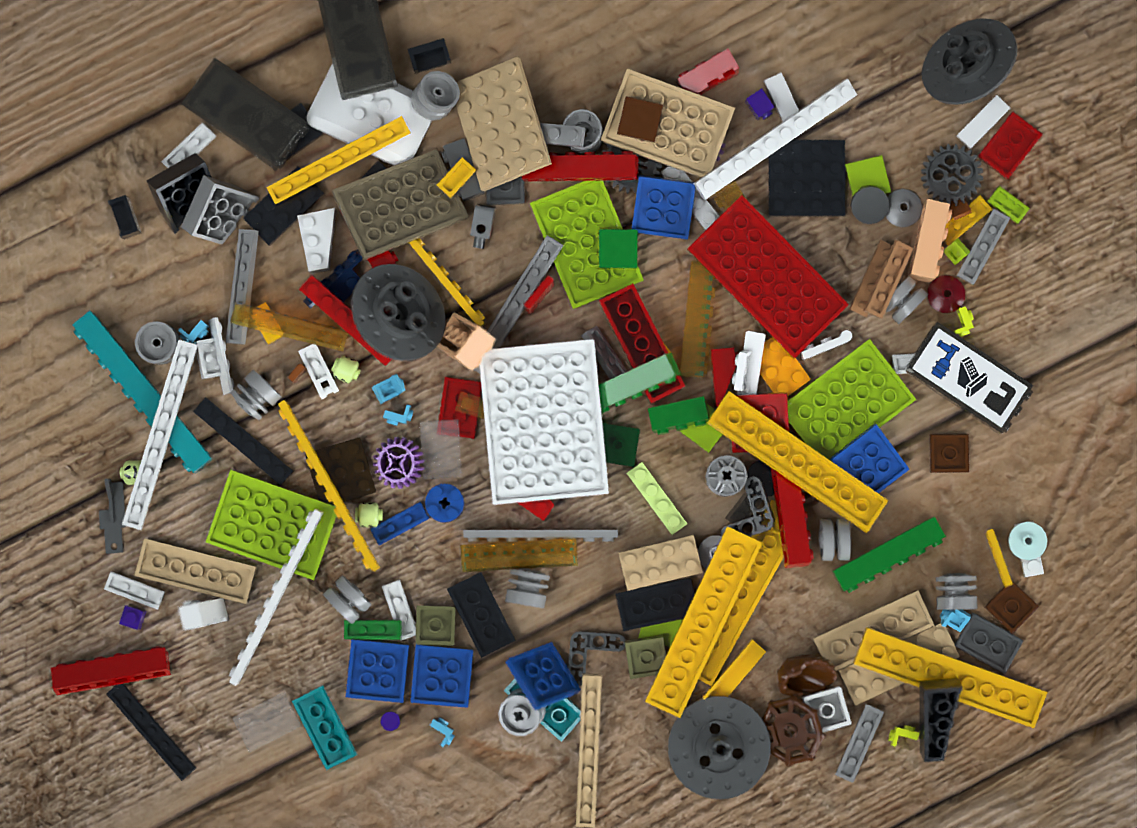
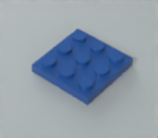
[631,175,696,240]
[830,424,909,494]
[346,639,409,703]
[505,642,581,711]
[410,645,473,708]

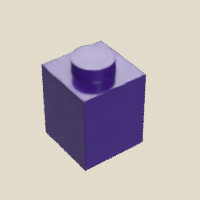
[745,88,774,120]
[119,605,147,630]

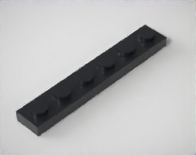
[193,397,293,486]

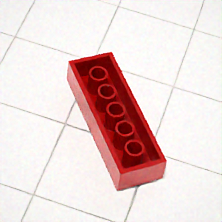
[599,284,685,404]

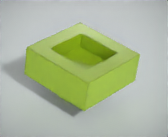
[943,238,970,265]

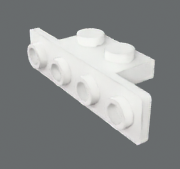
[194,317,234,395]
[732,331,765,395]

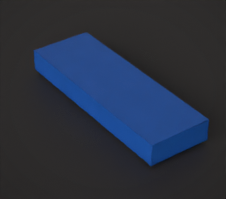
[370,502,430,546]

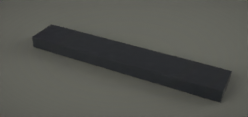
[106,684,197,781]

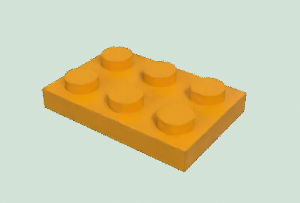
[760,337,811,396]

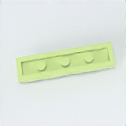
[626,462,687,535]

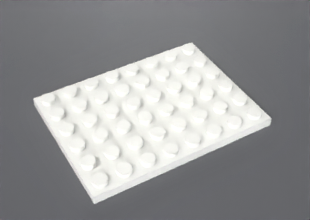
[480,339,609,505]

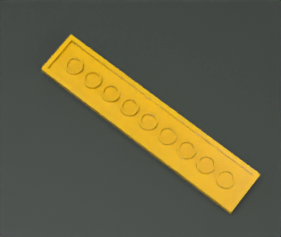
[707,391,888,533]
[699,500,783,686]
[645,526,762,718]
[853,627,1048,728]

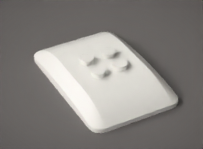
[306,59,432,166]

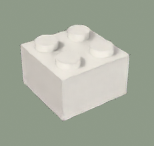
[802,686,852,732]

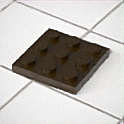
[305,437,377,505]

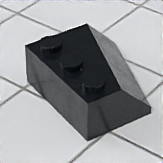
[146,153,212,234]

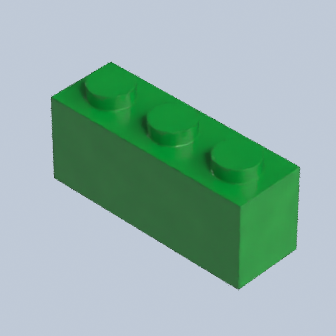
[648,396,710,435]

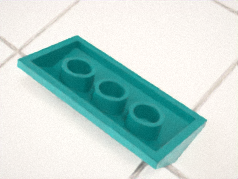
[504,678,581,742]
[292,686,357,770]

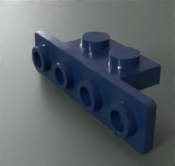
[303,249,363,309]

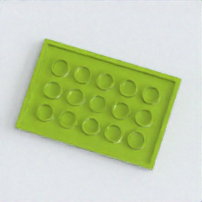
[530,181,644,309]
[788,339,917,461]
[206,469,337,580]

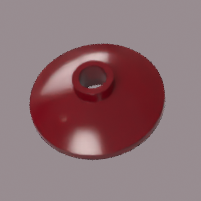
[927,275,965,313]

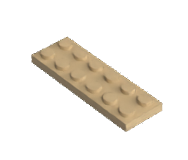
[134,538,257,604]
[813,590,935,671]
[838,623,960,706]

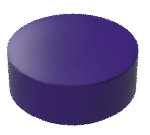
[381,711,400,731]

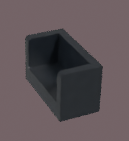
[408,38,451,74]
[108,195,142,240]

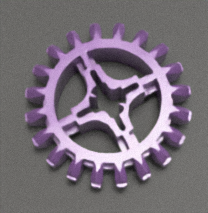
[373,437,425,489]

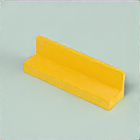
[701,639,766,700]

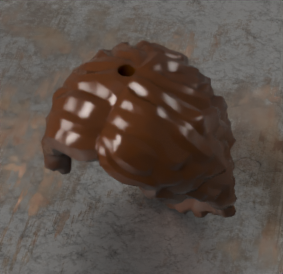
[777,654,837,698]

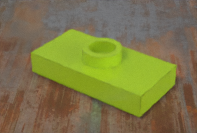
[987,186,1030,224]

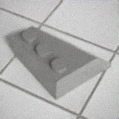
[181,175,260,244]

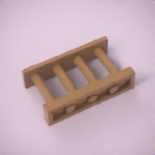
[849,240,914,319]

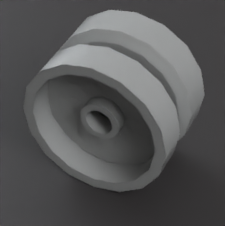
[412,71,460,120]
[886,276,928,324]
[135,321,181,365]
[819,518,851,561]
[323,575,372,624]
[499,688,546,736]

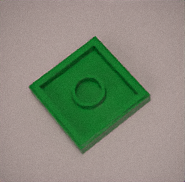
[599,229,638,269]

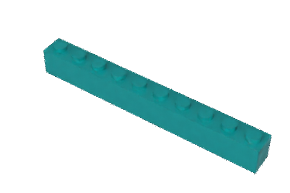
[72,311,213,473]

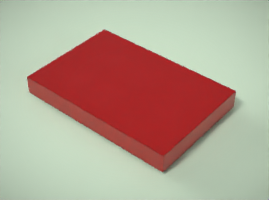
[977,111,1043,180]
[524,276,554,315]
[437,377,482,439]

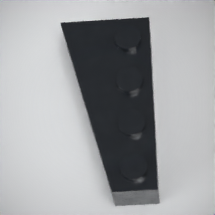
[919,679,962,762]

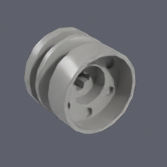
[563,109,604,154]
[230,369,282,420]
[705,455,747,497]
[505,568,550,608]
[936,573,978,610]

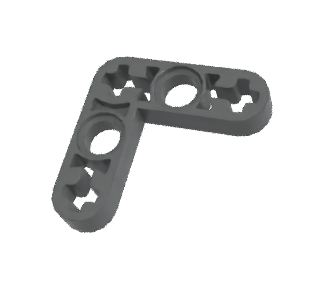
[721,477,775,537]
[568,631,625,687]

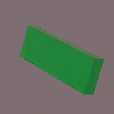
[344,620,402,640]

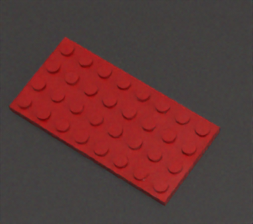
[687,195,849,359]

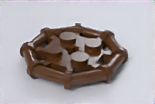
[762,695,826,767]

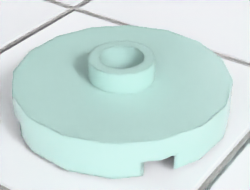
[1008,522,1047,560]

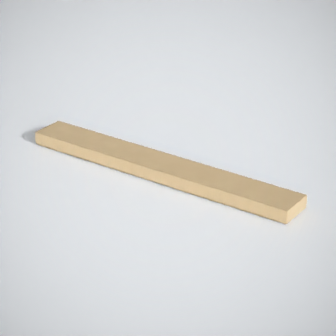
[576,673,602,827]

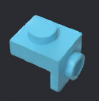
[178,320,209,343]
[372,374,405,404]
[383,404,414,426]
[940,609,971,632]
[430,717,455,747]

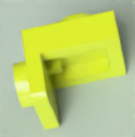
[952,306,974,337]
[888,725,919,747]

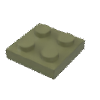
[415,605,455,646]
[625,635,666,679]

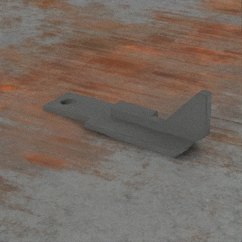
[99,479,126,554]

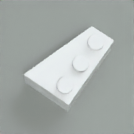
[297,208,337,274]
[178,598,229,630]

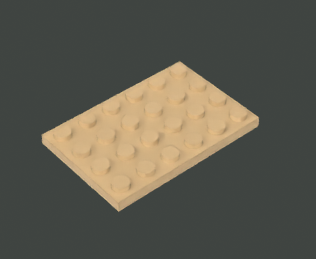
[456,57,552,191]
[600,69,735,178]

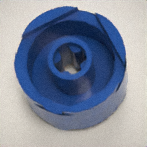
[425,484,465,523]

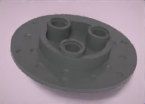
[922,19,1018,105]
[351,264,446,361]
[668,696,771,799]

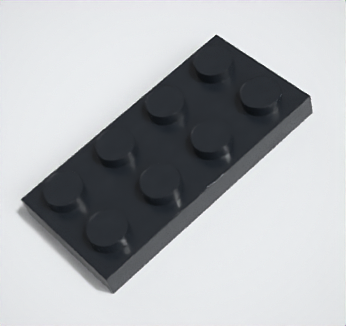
[243,166,325,246]
[447,572,516,658]
[615,578,694,632]

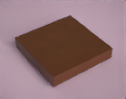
[617,96,663,143]
[929,434,969,473]
[984,581,1039,634]

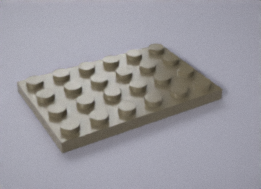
[332,149,469,260]

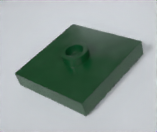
[602,423,640,467]

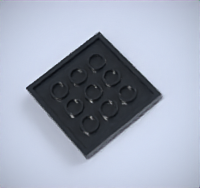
[768,140,845,217]

